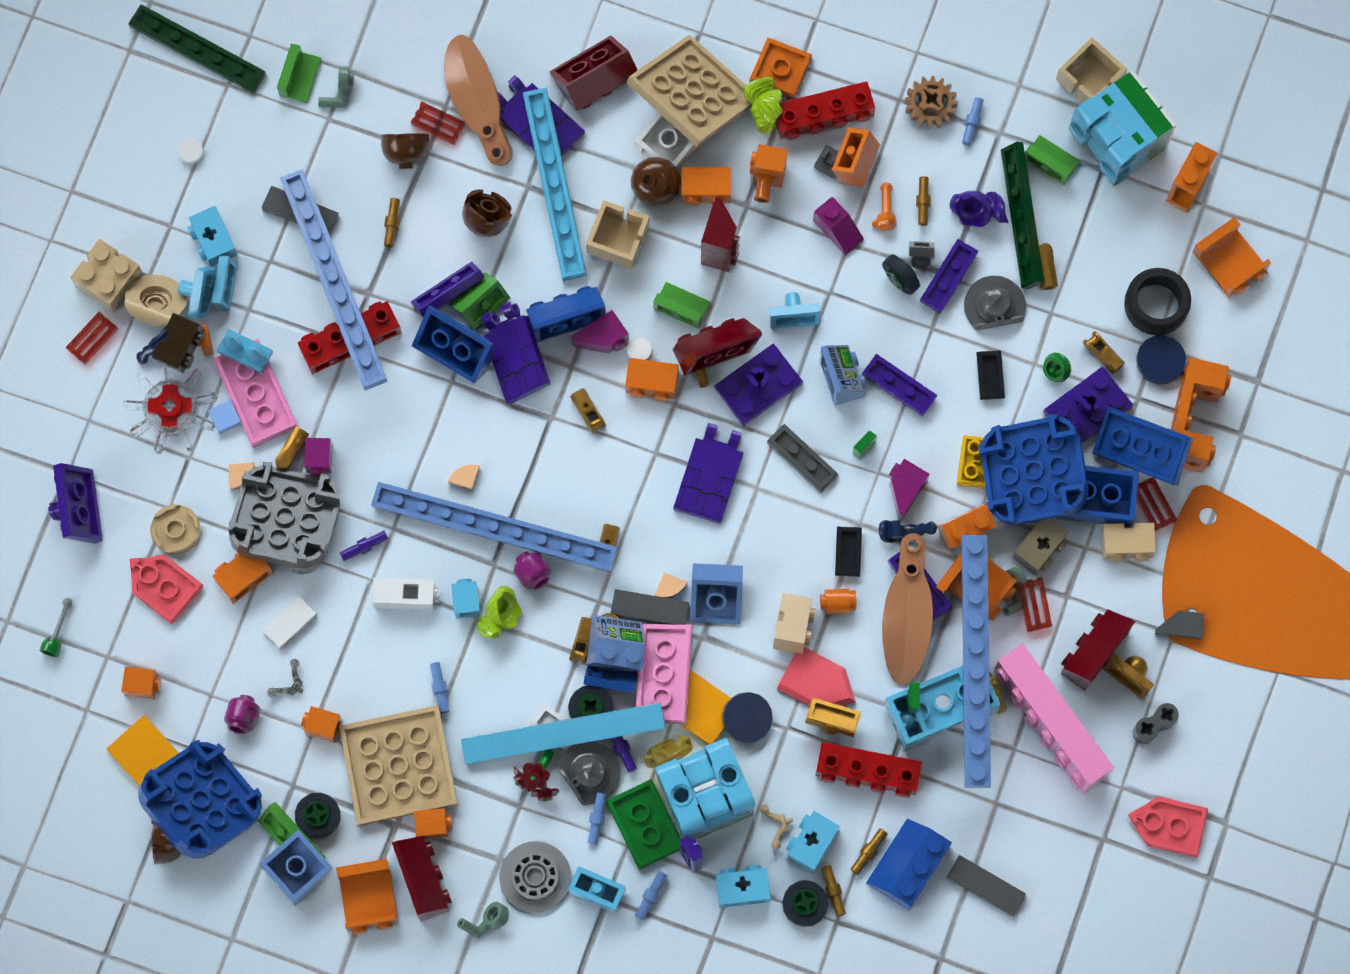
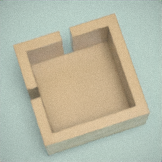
[1056,37,1128,103]
[586,200,650,269]
[70,238,143,312]

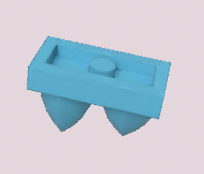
[217,329,273,374]

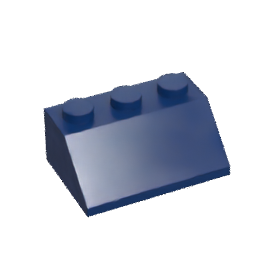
[526,286,606,343]
[412,306,495,384]
[1056,466,1139,527]
[866,819,952,910]

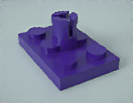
[714,343,803,427]
[1043,366,1134,444]
[48,463,103,544]

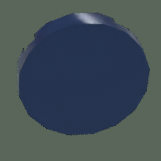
[1136,335,1186,385]
[722,692,773,743]

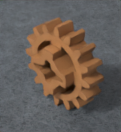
[904,76,958,129]

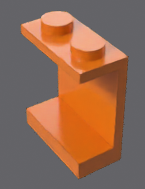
[1166,142,1218,212]
[1192,217,1271,297]
[936,553,1018,621]
[336,859,398,934]

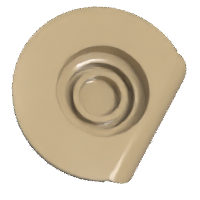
[125,275,187,326]

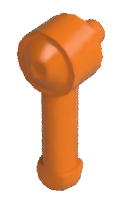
[872,182,897,232]

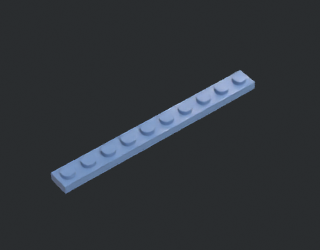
[280,169,388,391]
[371,482,618,573]
[961,535,991,788]

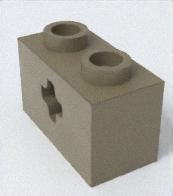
[1012,519,1069,575]

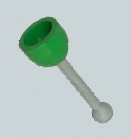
[39,598,72,657]

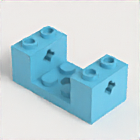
[884,666,1000,751]

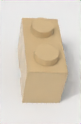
[1101,523,1156,562]
[773,593,816,654]

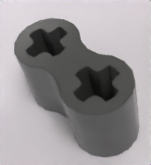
[1133,703,1179,744]

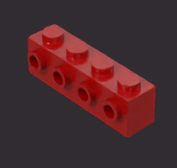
[776,81,875,140]
[297,301,402,375]
[815,742,922,798]

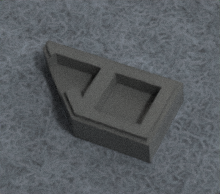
[1154,610,1204,640]

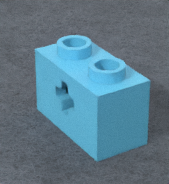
[187,206,238,267]
[786,811,840,874]
[716,865,771,908]
[568,866,626,914]

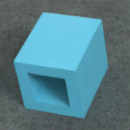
[451,579,481,619]

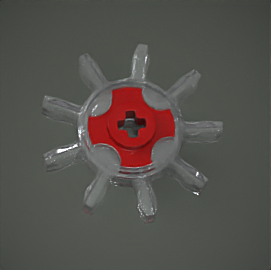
[123,366,218,454]

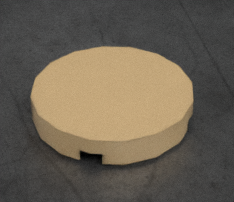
[150,504,201,555]

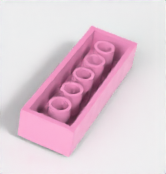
[994,644,1114,793]

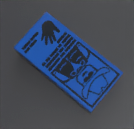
[583,666,637,693]

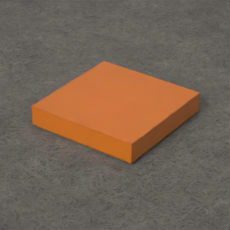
[749,37,813,99]

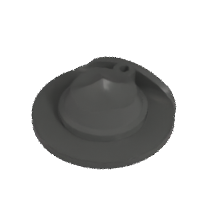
[964,276,1026,330]
[557,741,621,806]

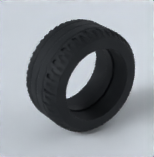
[1124,268,1191,335]

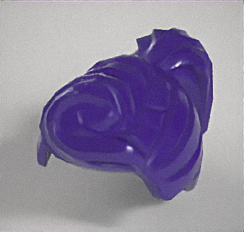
[949,191,1009,227]

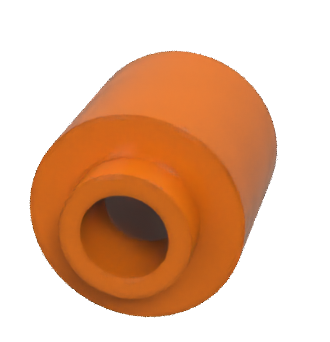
[820,588,857,615]

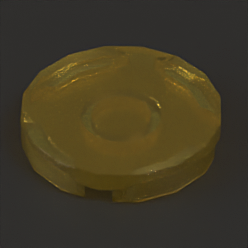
[643,736,693,768]

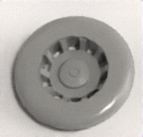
[499,841,571,913]

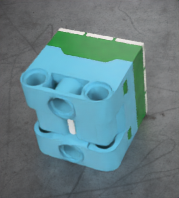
[1069,70,1176,186]
[655,738,756,840]

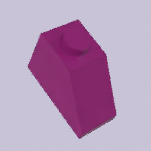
[813,196,864,256]
[571,310,629,354]
[889,458,930,521]

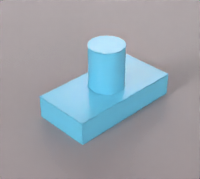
[211,256,238,311]
[178,266,216,320]
[770,292,820,329]

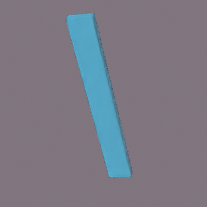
[523,87,587,281]
[461,702,666,764]

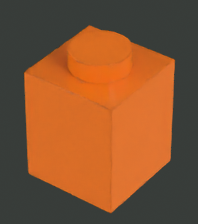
[121,667,161,699]
[301,706,342,743]
[414,808,452,839]

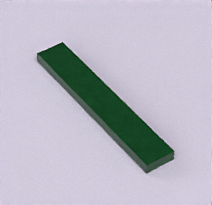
[128,4,266,94]
[1001,141,1044,289]

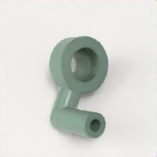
[318,66,354,108]
[1002,567,1027,616]
[457,902,509,938]

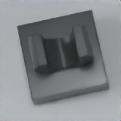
[814,144,839,179]
[908,241,934,268]

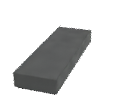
[261,186,339,236]
[767,424,838,493]
[611,589,689,625]
[946,855,1026,917]

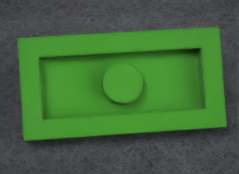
[277,43,321,103]
[1025,135,1080,185]
[449,272,511,330]
[653,282,710,329]

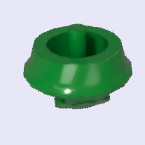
[1043,352,1071,383]

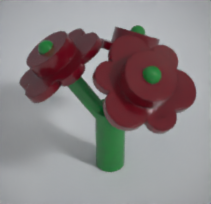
[513,749,559,802]

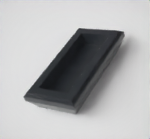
[976,350,1005,400]
[835,526,862,577]

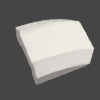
[634,112,697,167]

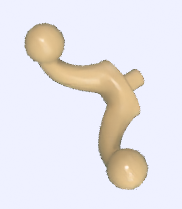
[759,804,793,849]

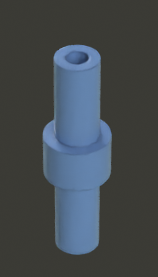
[962,97,984,146]
[430,662,449,714]
[587,793,607,845]
[635,871,668,921]

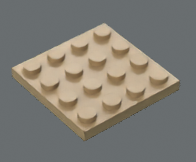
[626,34,752,147]
[339,705,458,826]

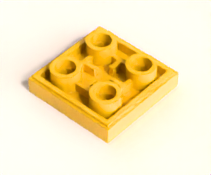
[956,435,986,489]

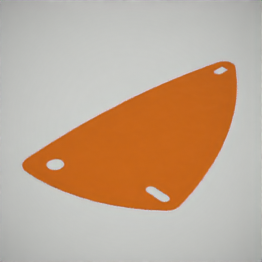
[1162,485,1350,679]

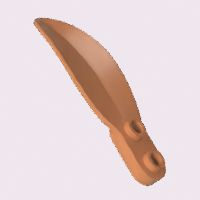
[444,34,513,166]
[882,533,933,685]

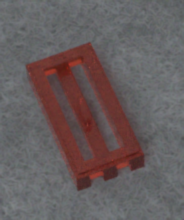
[411,101,465,145]
[65,312,118,365]
[1136,477,1177,532]
[1017,577,1052,632]

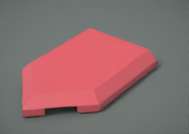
[129,555,204,624]
[777,647,856,706]
[1128,796,1208,858]

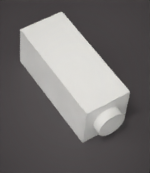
[372,578,440,610]

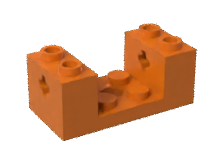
[1171,357,1232,473]

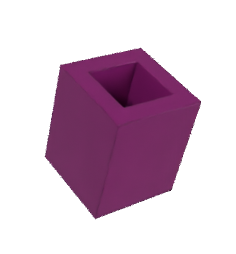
[304,438,333,477]

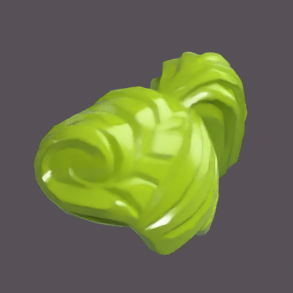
[744,76,783,134]
[477,586,522,639]

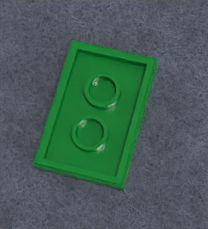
[606,779,681,870]

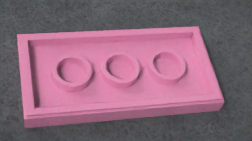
[213,339,298,448]
[636,624,693,725]

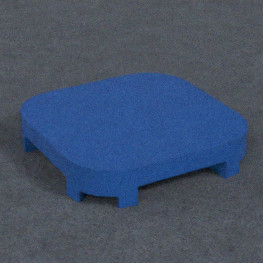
[979,414,1088,525]
[138,740,262,858]

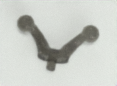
[267,658,303,697]

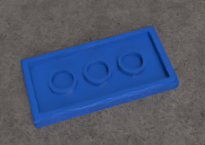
[1092,407,1194,486]

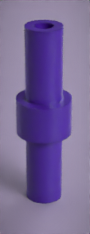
[339,530,389,561]
[612,736,637,773]

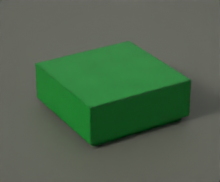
[853,430,877,460]
[908,682,920,713]

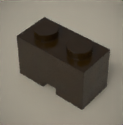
[152,313,205,374]

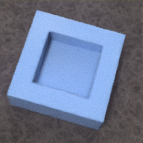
[208,400,242,434]

